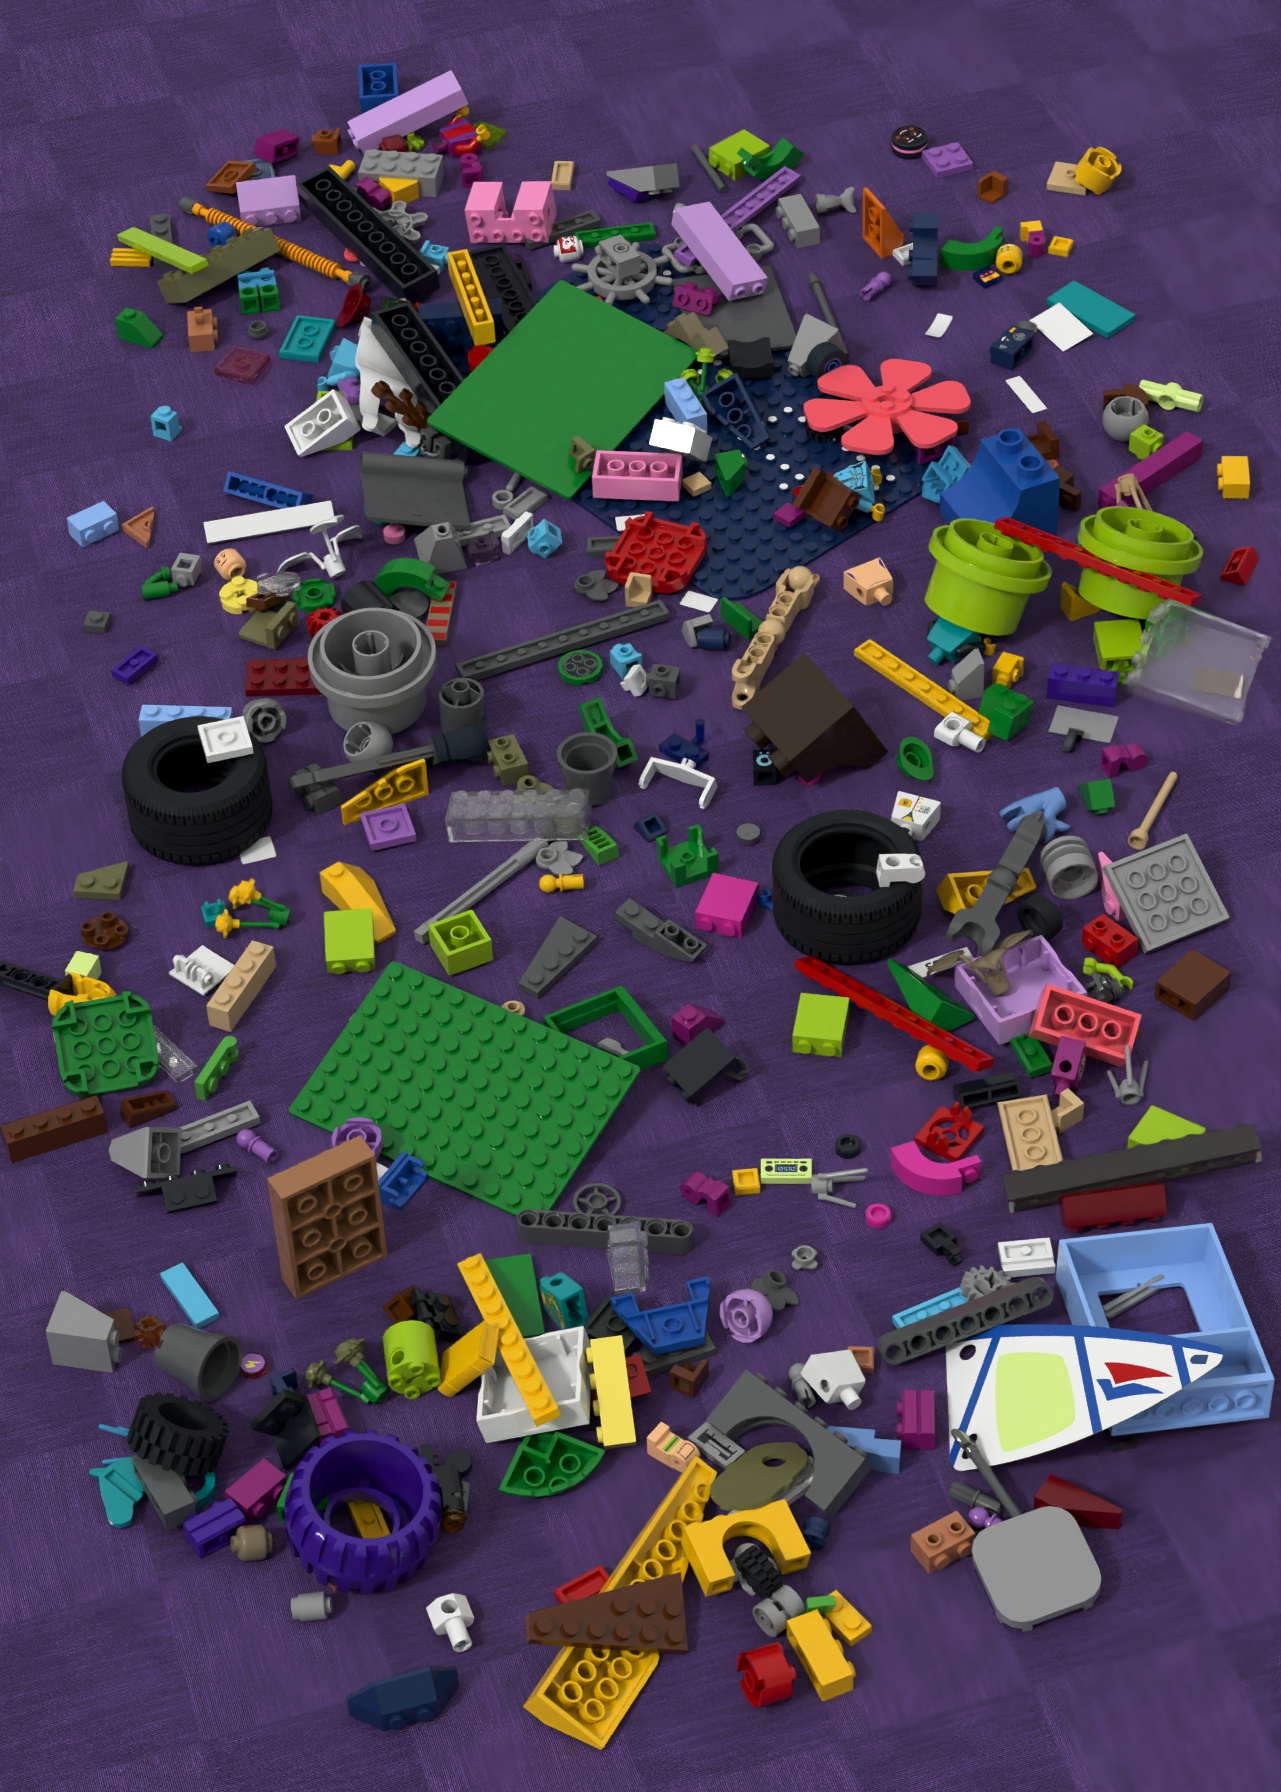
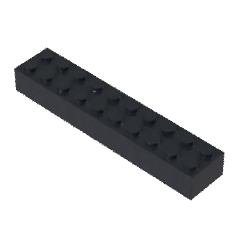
[296,166,440,303]
[371,302,490,466]

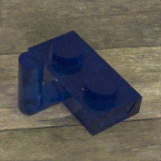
[659,719,709,770]

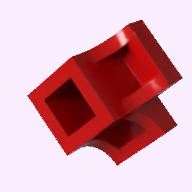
[625,1354,652,1399]

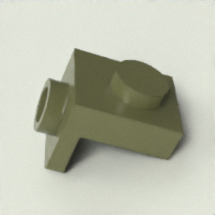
[569,435,595,473]

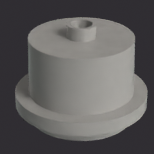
[308,608,437,734]

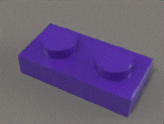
[608,177,649,202]
[111,645,159,685]

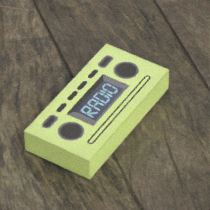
[761,1159,812,1184]

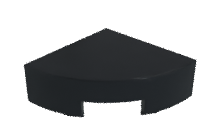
[1062,728,1084,752]

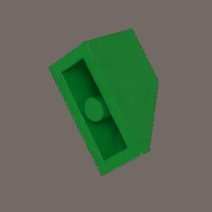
[115,307,163,349]
[715,449,748,497]
[1078,779,1115,814]

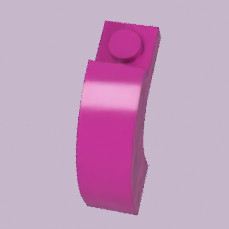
[890,1141,981,1196]

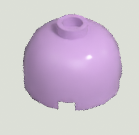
[720,1289,773,1343]

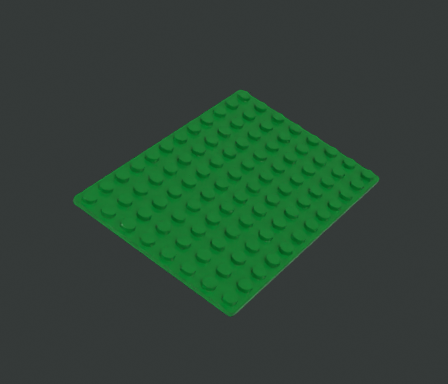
[427,280,698,500]
[289,962,641,1217]

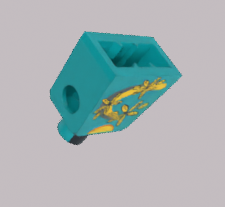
[538,1273,588,1330]

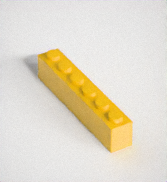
[447,249,495,346]

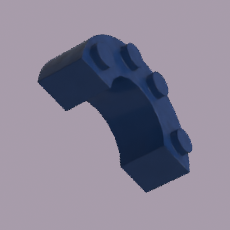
[908,212,938,285]

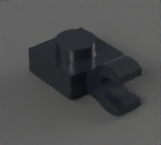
[920,1222,962,1266]

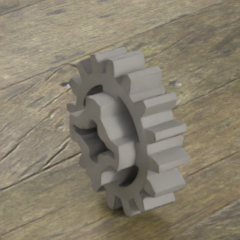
[960,1266,1016,1313]

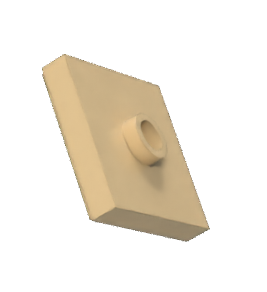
[1046,162,1088,196]

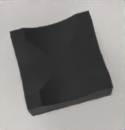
[728,337,774,379]

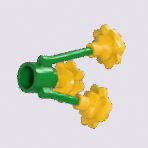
[215,878,290,938]

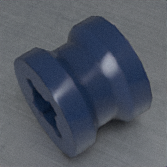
[801,1517,831,1551]

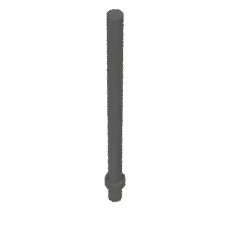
[808,273,850,359]

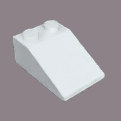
[284,389,361,457]

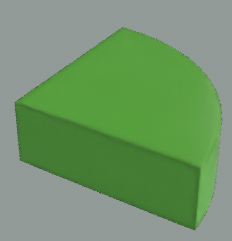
[805,1595,836,1615]

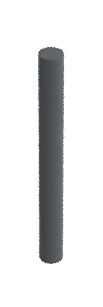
[691,144,727,193]

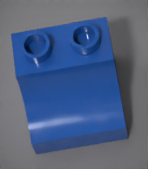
[939,428,1060,536]

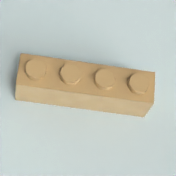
[206,940,276,1032]

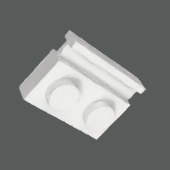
[998,1238,1056,1277]

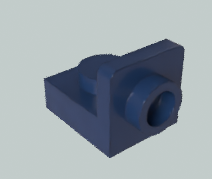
[270,1368,298,1397]

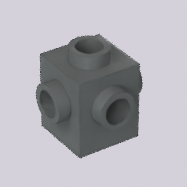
[646,664,681,699]

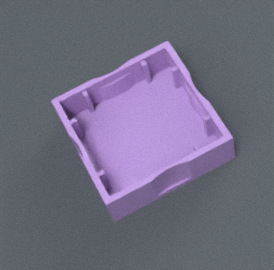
[954,935,1087,1045]

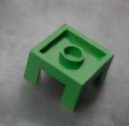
[656,824,719,888]

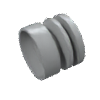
[1040,835,1098,900]

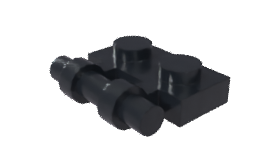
[411,1288,463,1341]

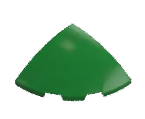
[499,1431,605,1498]

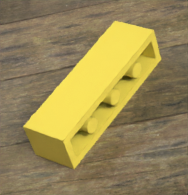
[586,1335,636,1449]

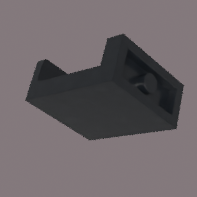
[663,1027,744,1106]

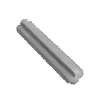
[1102,1274,1164,1319]

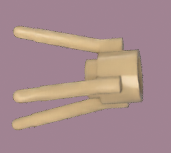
[1114,474,1152,511]

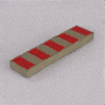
[426,581,457,646]

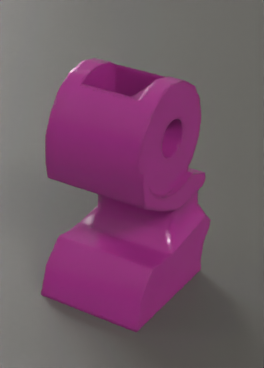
[460,153,484,188]
[354,177,392,210]
[1100,742,1148,779]
[680,1171,731,1218]

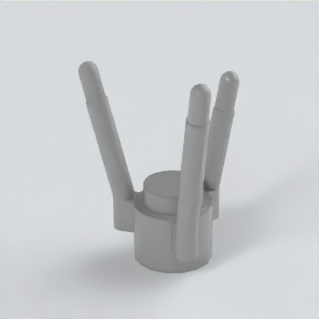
[1107,1045,1148,1105]
[811,1168,869,1208]

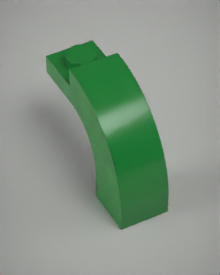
[737,137,804,180]
[940,226,1005,271]
[373,558,451,602]
[578,697,638,768]

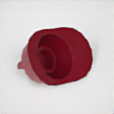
[337,284,371,328]

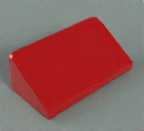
[1220,546,1259,585]

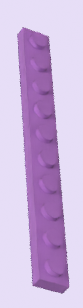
[673,166,801,267]

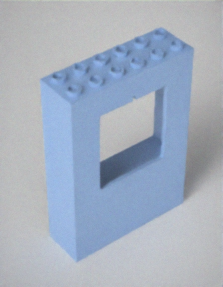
[1056,1223,1275,1436]

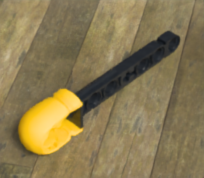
[0,960,116,1016]

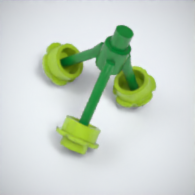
[680,348,733,408]

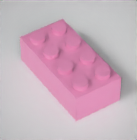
[592,450,683,501]

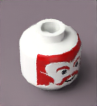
[553,236,583,263]

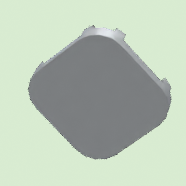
[972,1506,1101,1632]

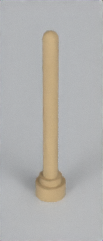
[1128,772,1178,850]

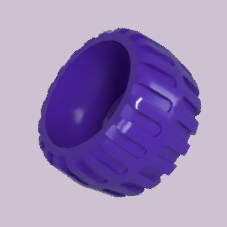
[285,1429,441,1595]

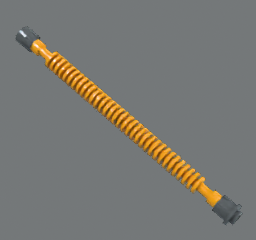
[179,196,371,293]

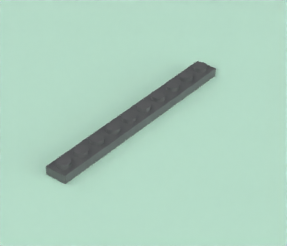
[455,599,670,680]

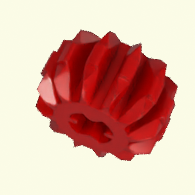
[307,607,342,638]

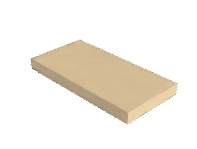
[997,1094,1065,1181]

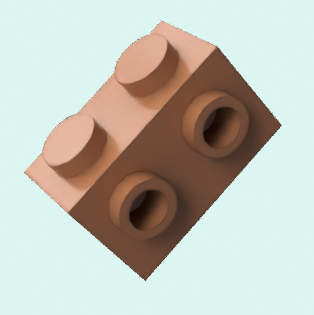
[910,1510,975,1574]

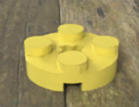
[219,576,263,614]

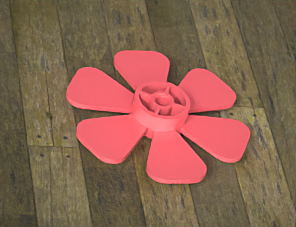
[804,359,971,455]

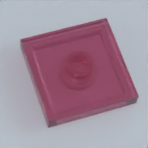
[214,345,271,384]

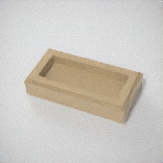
[551,161,574,190]

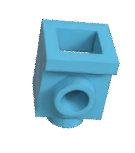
[419,240,449,272]
[150,406,182,441]
[610,643,642,679]

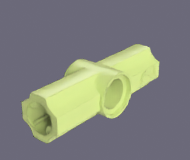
[1139,380,1204,413]

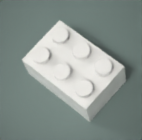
[649,417,712,462]

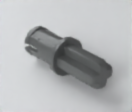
[949,1481,1003,1516]

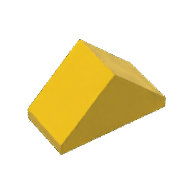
[379,177,419,205]
[1060,581,1101,621]

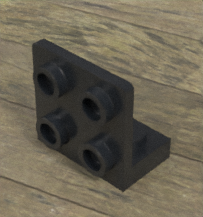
[250,1389,321,1469]

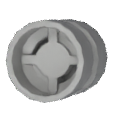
[753,1585,806,1637]

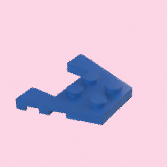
[610,1276,710,1355]

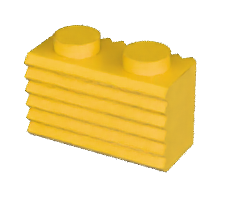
[1217,456,1250,499]

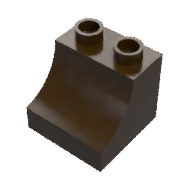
[741,653,888,784]

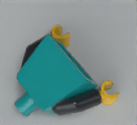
[927,617,996,666]

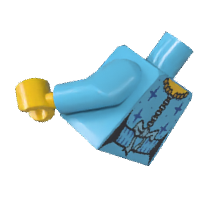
[833,461,885,521]

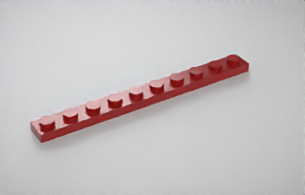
[994,516,1202,608]
[794,956,994,1072]

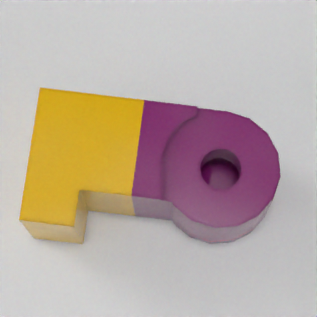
[1020,220,1046,258]

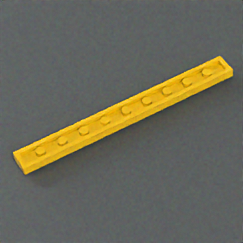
[457,1253,561,1427]

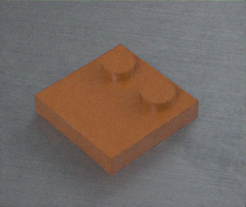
[205,161,257,194]

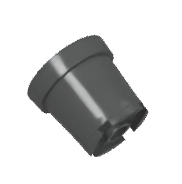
[557,732,617,809]
[154,1323,243,1402]

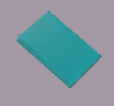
[279,315,336,363]

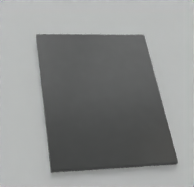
[672,265,796,363]

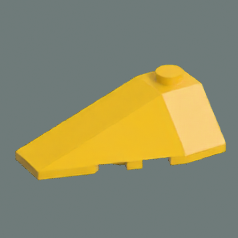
[341,758,429,825]
[320,862,396,944]
[936,868,1037,914]

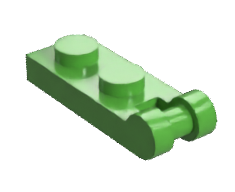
[194,1036,239,1101]

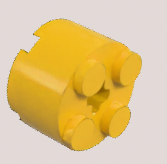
[1075,147,1121,195]

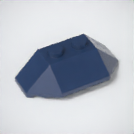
[346,1666,459,1731]

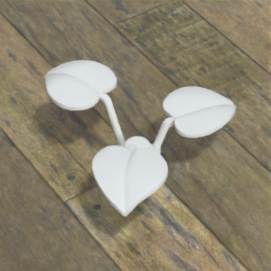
[277,515,362,579]

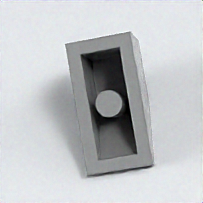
[948,649,984,701]

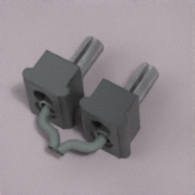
[419,427,455,460]

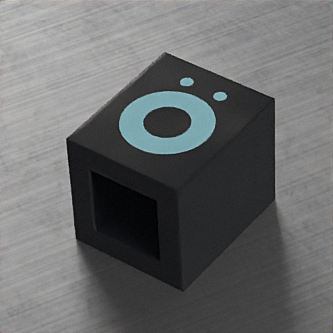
[753,749,777,786]

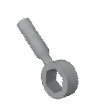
[492,472,522,510]

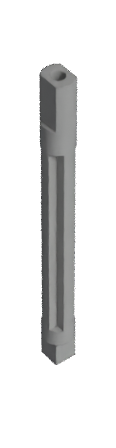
[414,836,549,944]

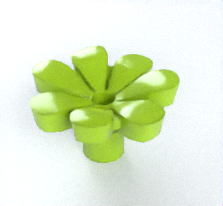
[403,131,425,153]

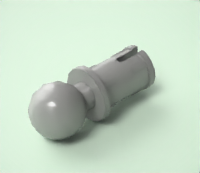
[789,1363,816,1408]

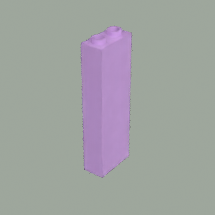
[347,70,468,154]
[671,202,768,301]

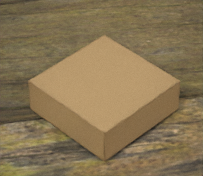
[682,472,712,497]

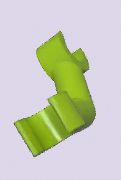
[1083,958,1133,994]

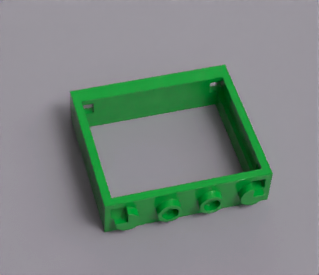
[543,985,669,1071]

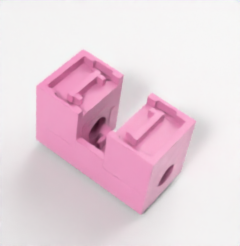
[464,181,557,243]

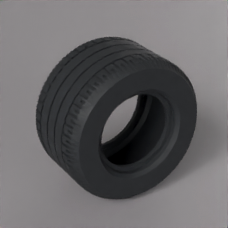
[121,716,273,866]
[772,809,922,965]

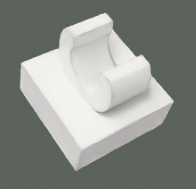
[620,664,648,697]

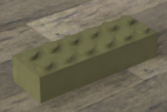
[157,227,280,304]

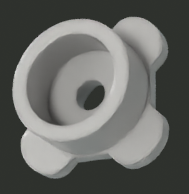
[792,1245,818,1270]

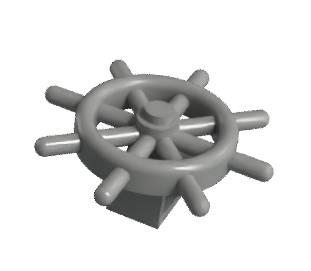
[572,234,673,306]

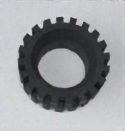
[127,1392,230,1476]

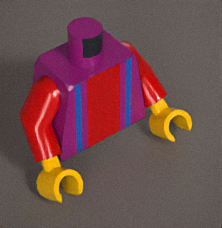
[432,105,490,159]

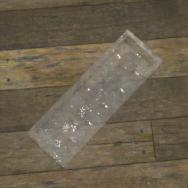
[445,789,593,842]

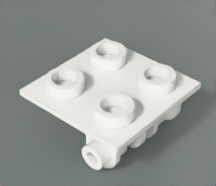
[169,945,234,996]

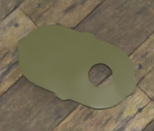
[710,1442,808,1511]

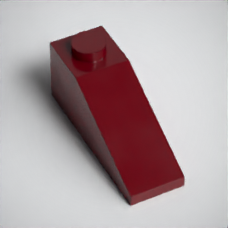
[1033,1474,1123,1530]

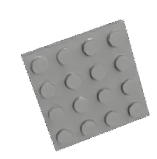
[1102,833,1230,954]

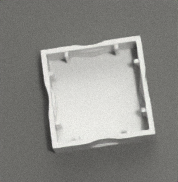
[476,1326,592,1443]

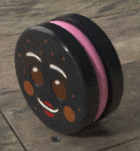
[891,126,928,159]

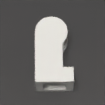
[876,853,925,887]

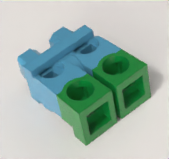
[237,268,281,315]

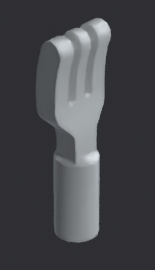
[597,1037,629,1056]

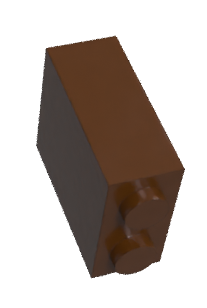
[1155,949,1231,1021]

